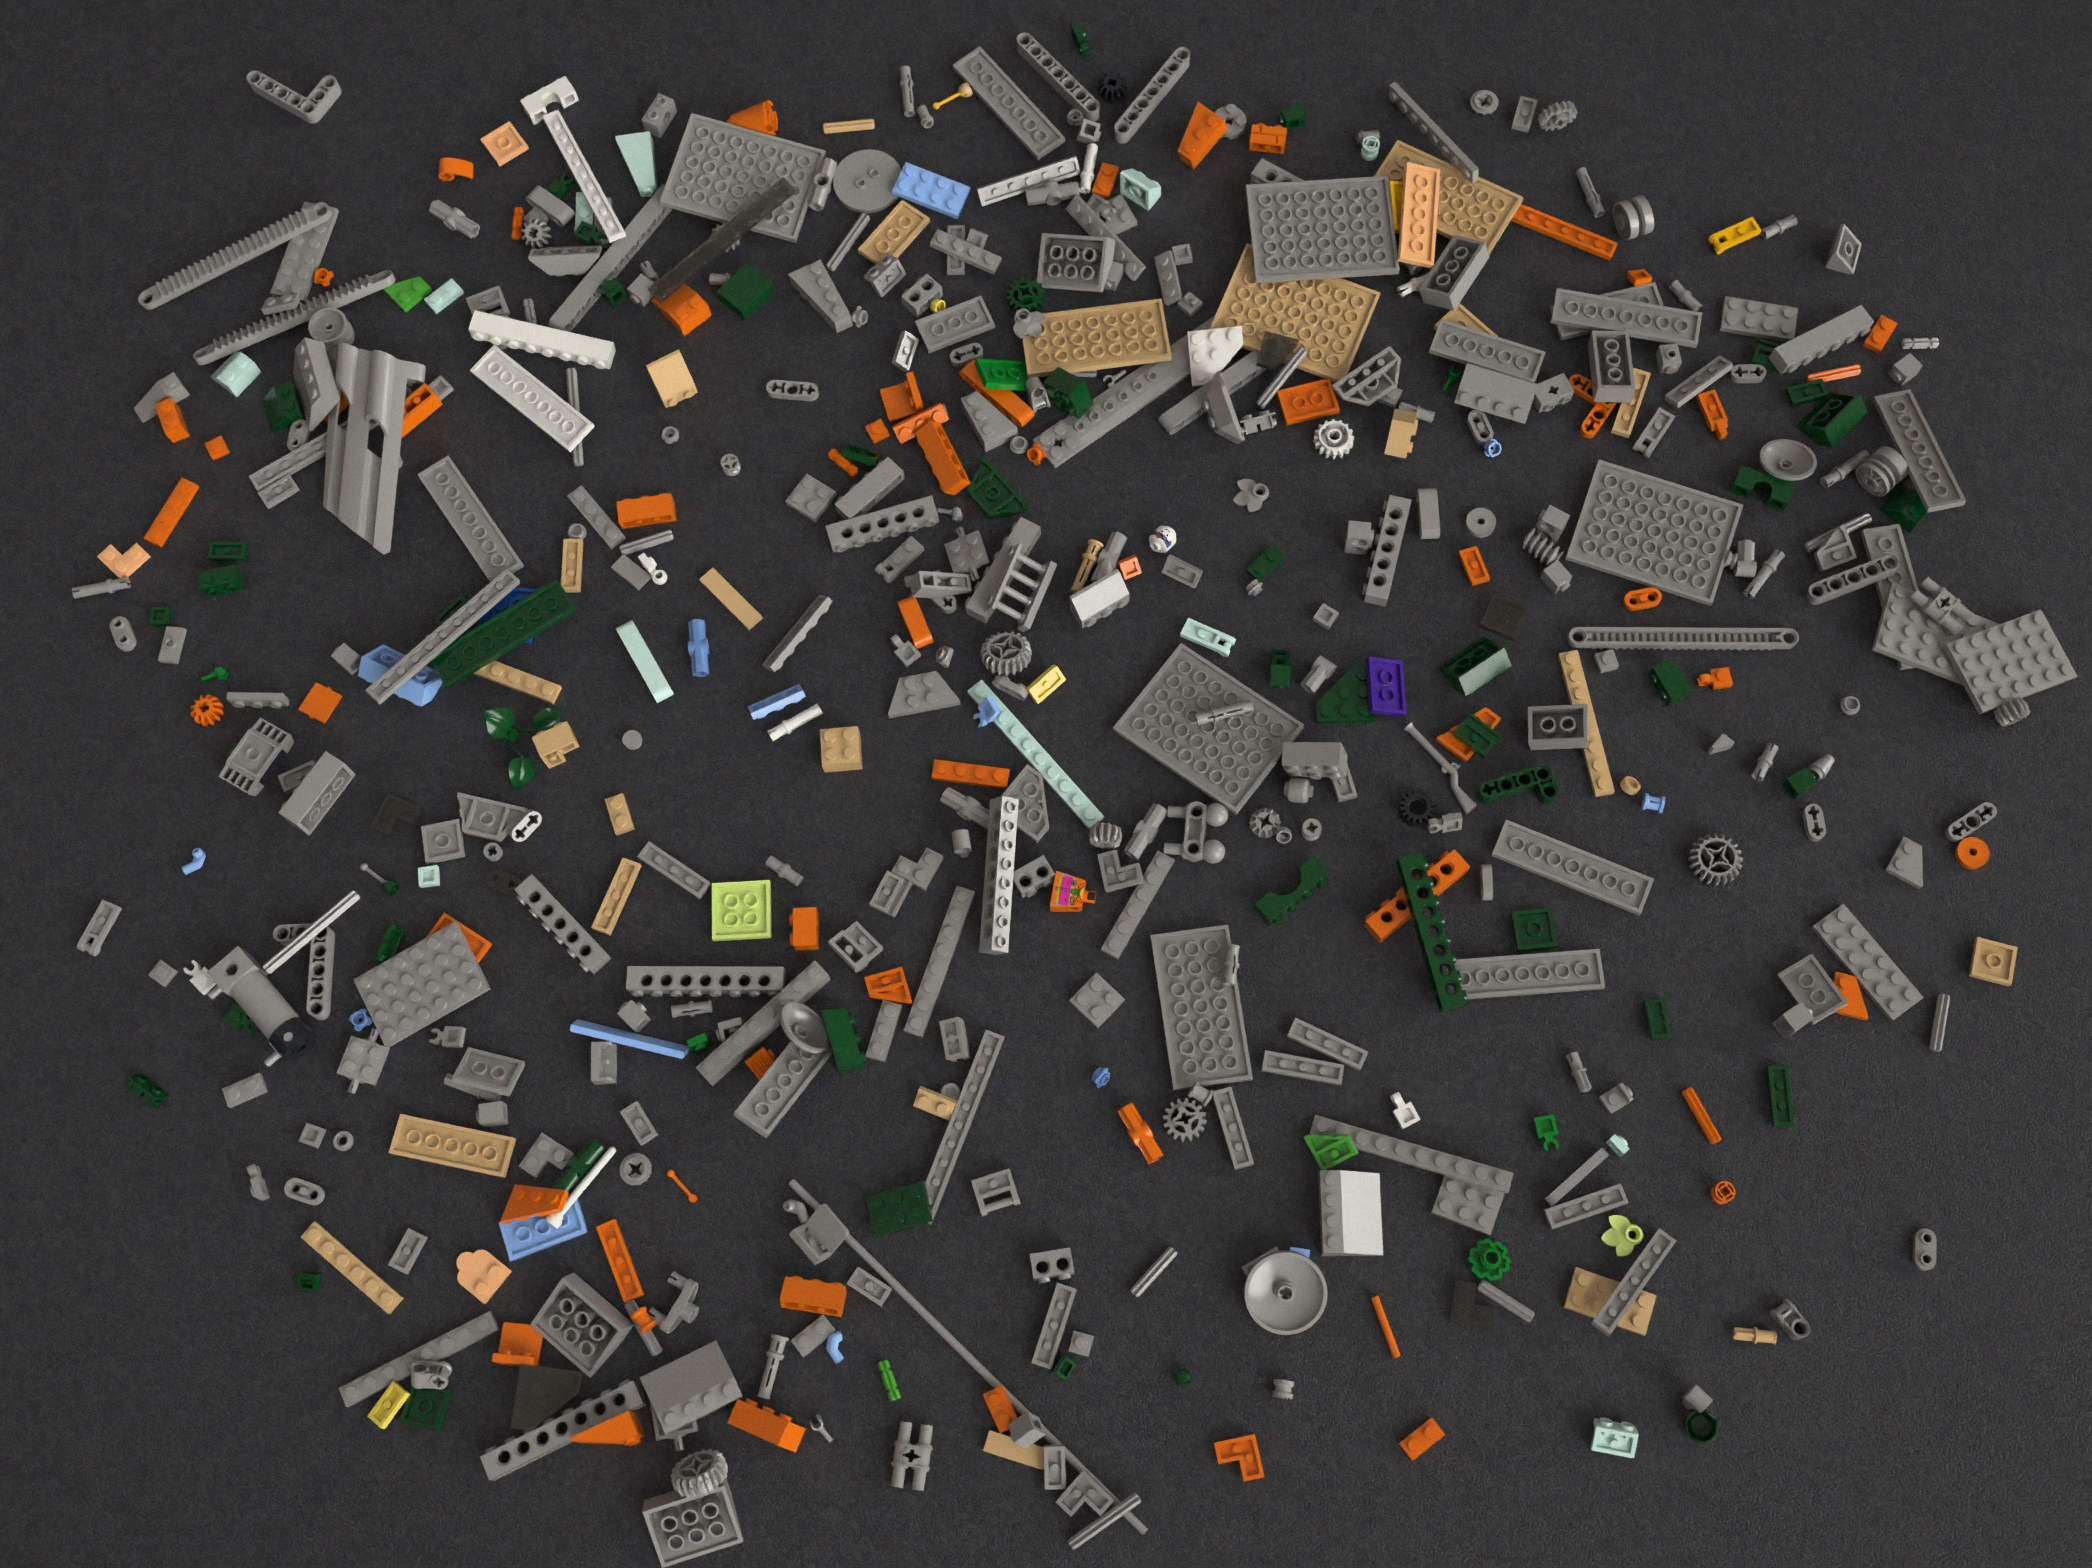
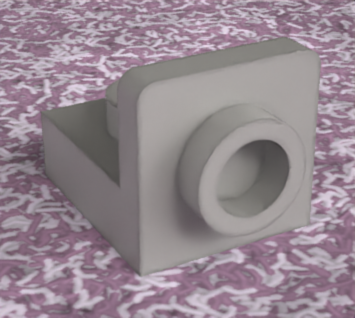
[716,1017,744,1043]
[1598,1082,1633,1115]

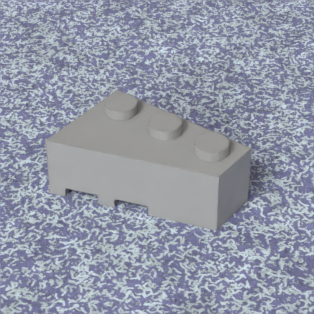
[960,391,1018,452]

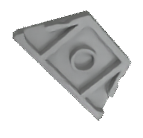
[888,671,961,718]
[457,792,528,842]

